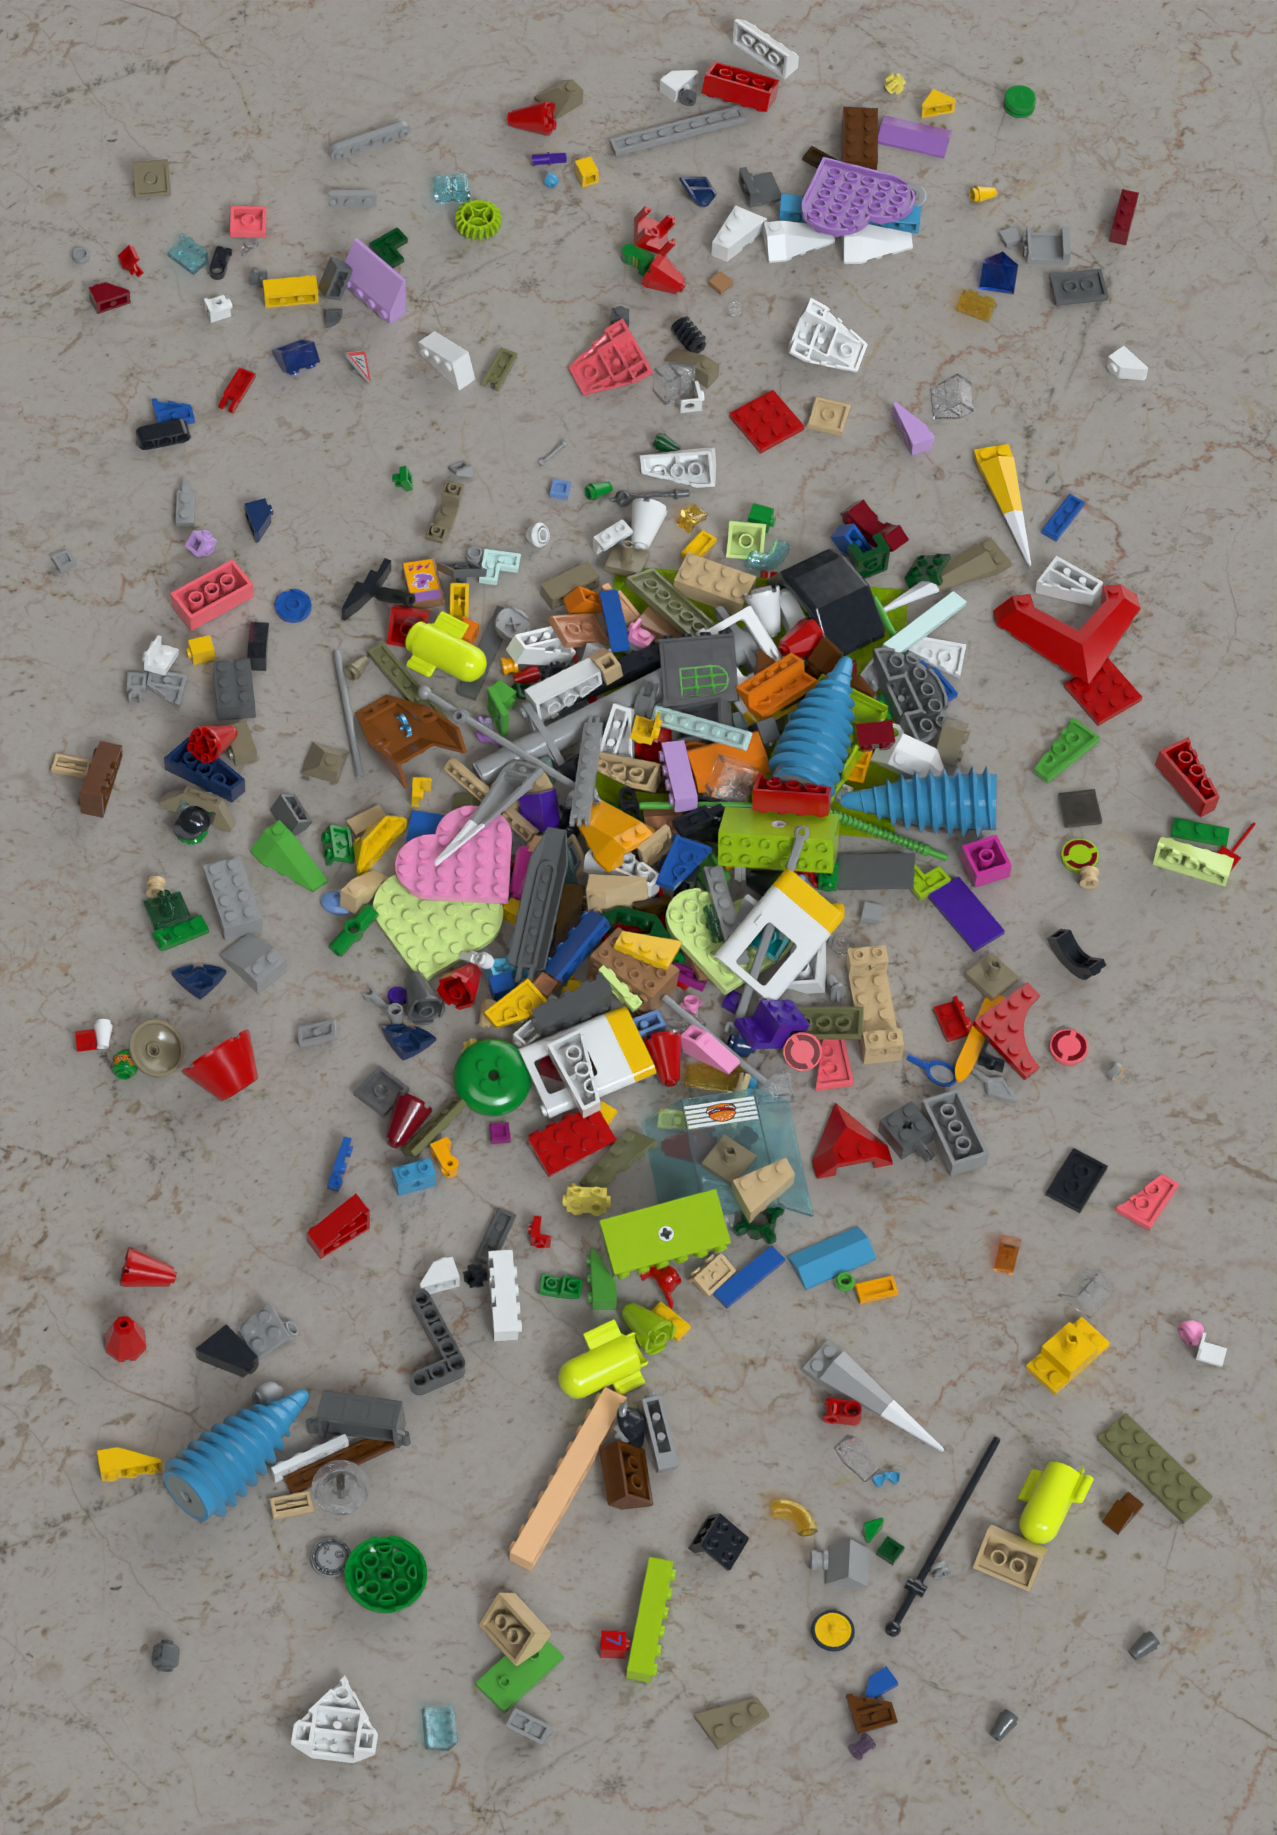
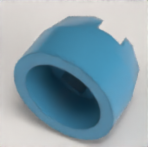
[544,172,559,188]

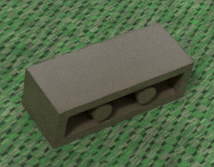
[540,561,599,610]

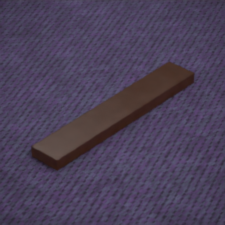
[283,1438,395,1494]

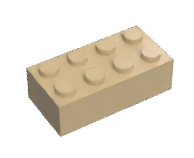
[674,552,756,614]

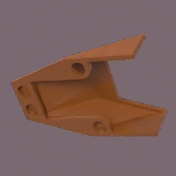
[355,695,467,788]

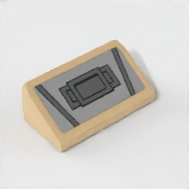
[567,834,588,878]

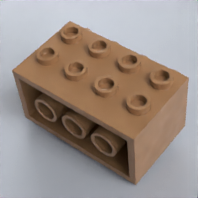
[587,927,680,1016]

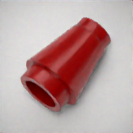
[512,665,541,684]

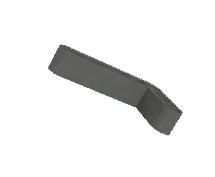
[411,1289,465,1395]

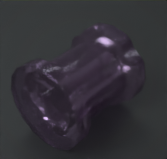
[848,1733,876,1761]

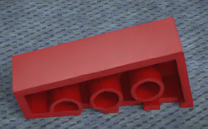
[1155,737,1220,817]
[752,773,831,817]

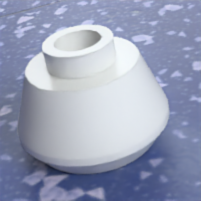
[526,523,550,548]

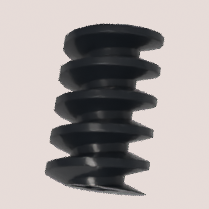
[671,316,706,354]

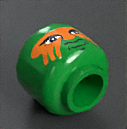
[112,1049,137,1080]

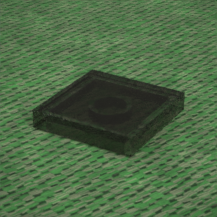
[1057,789,1102,828]

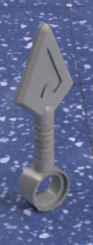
[953,1053,1018,1102]

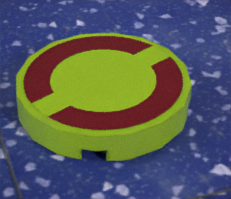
[1061,838,1099,874]

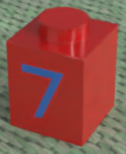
[600,1630,630,1659]

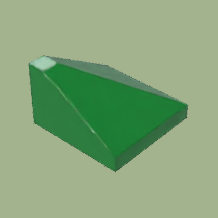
[862,1518,884,1543]

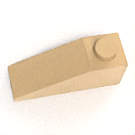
[340,870,389,915]

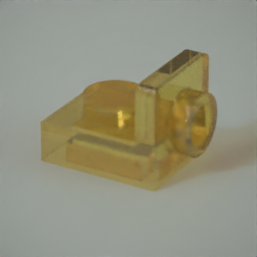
[677,504,708,534]

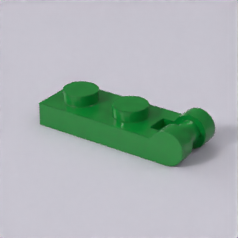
[152,914,209,951]

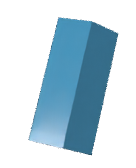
[787,1226,876,1290]

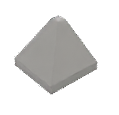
[448,460,475,477]

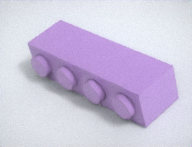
[658,740,698,812]

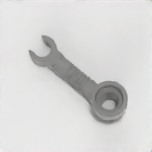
[363,987,403,1024]

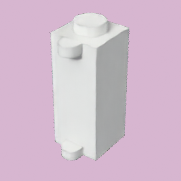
[780,588,805,633]

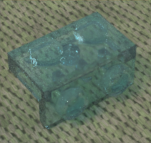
[167,233,208,275]
[421,1704,458,1751]

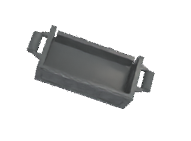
[305,1391,411,1448]

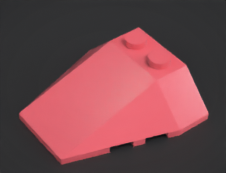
[568,318,653,396]

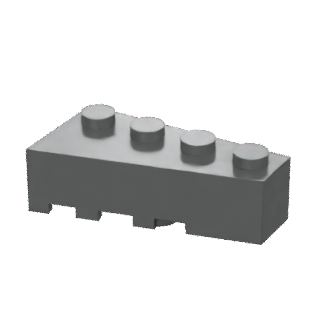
[530,972,612,1038]

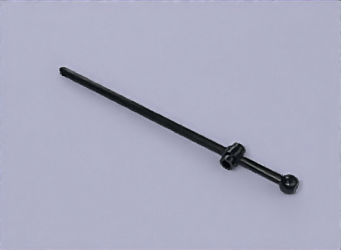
[885,1437,1000,1637]

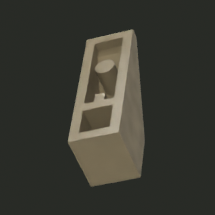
[665,348,719,389]

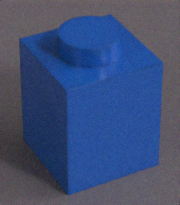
[488,971,518,1002]

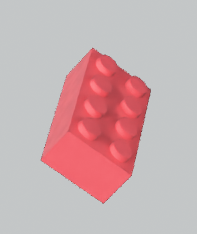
[170,559,254,631]

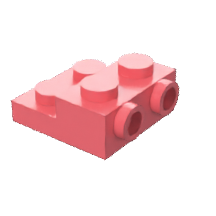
[230,206,266,238]

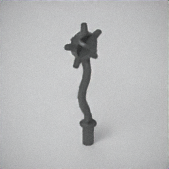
[609,489,690,507]

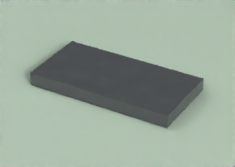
[837,853,915,890]

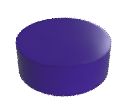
[388,987,406,1006]

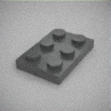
[1049,269,1109,306]

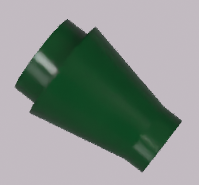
[653,433,681,452]

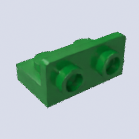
[321,824,355,866]

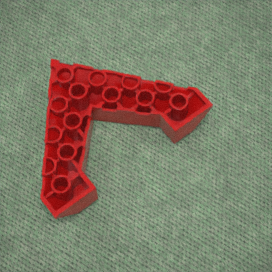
[993,584,1141,687]

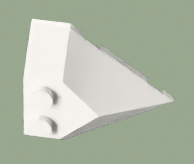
[291,1676,378,1763]

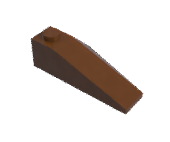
[807,636,875,699]

